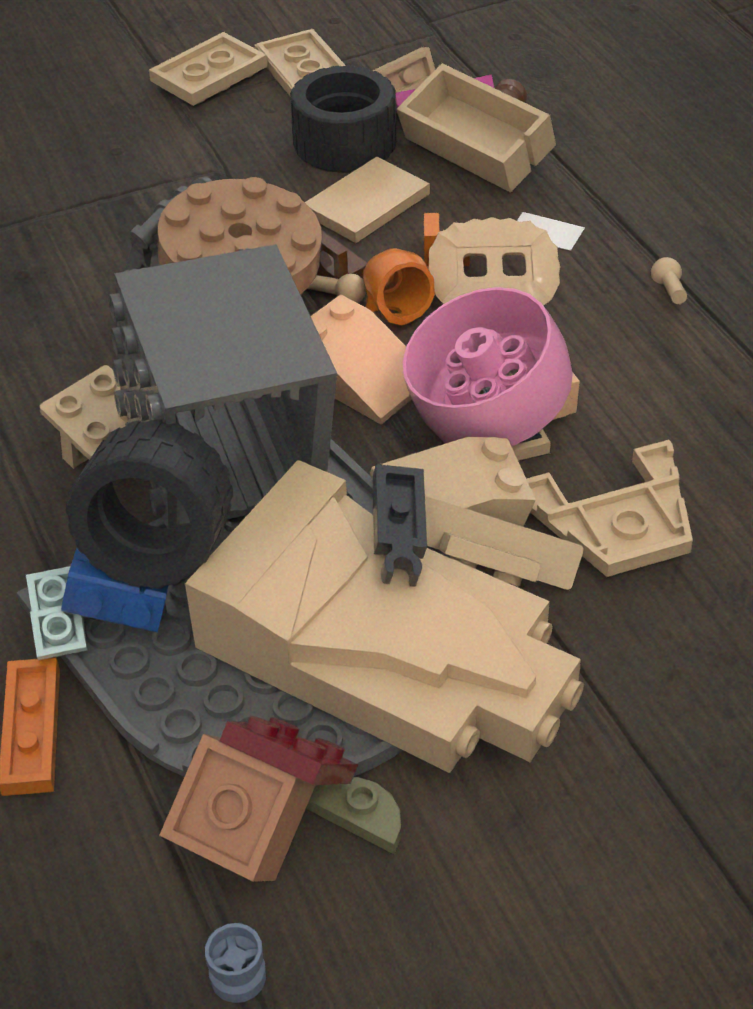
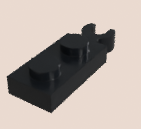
[372,464,427,587]

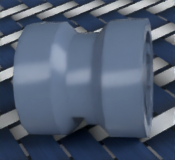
[205,923,266,1003]

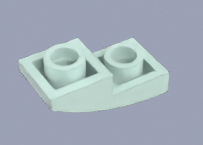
[26,566,87,660]

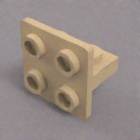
[40,365,128,469]

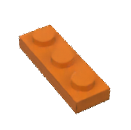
[0,657,60,796]

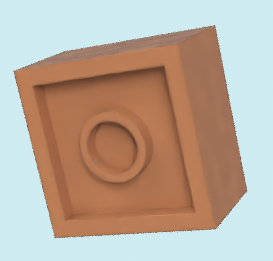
[159,734,316,882]

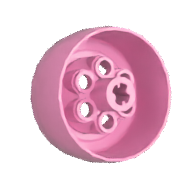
[403,287,573,446]

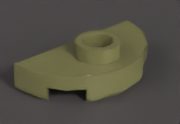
[306,777,401,854]

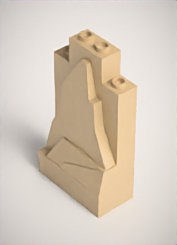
[185,460,584,773]

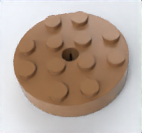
[158,177,322,294]

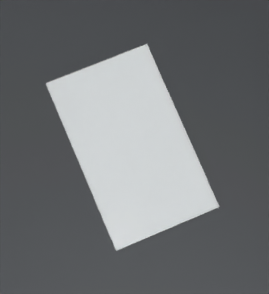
[517,212,585,251]

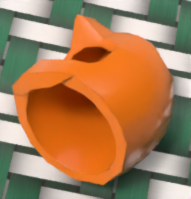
[363,248,435,325]

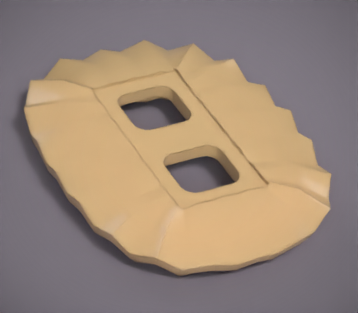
[428,217,560,306]

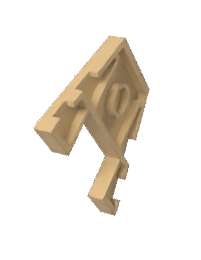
[527,440,693,577]

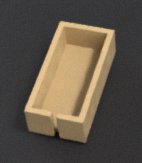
[397,63,556,192]

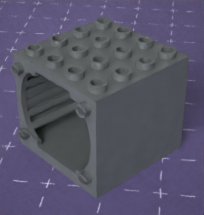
[108,244,337,529]

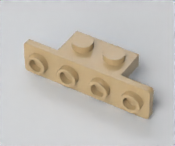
[425,496,584,590]

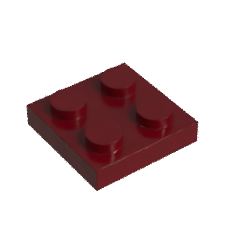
[219,716,358,785]

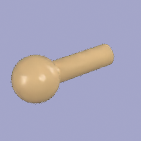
[651,257,687,304]
[307,273,366,303]

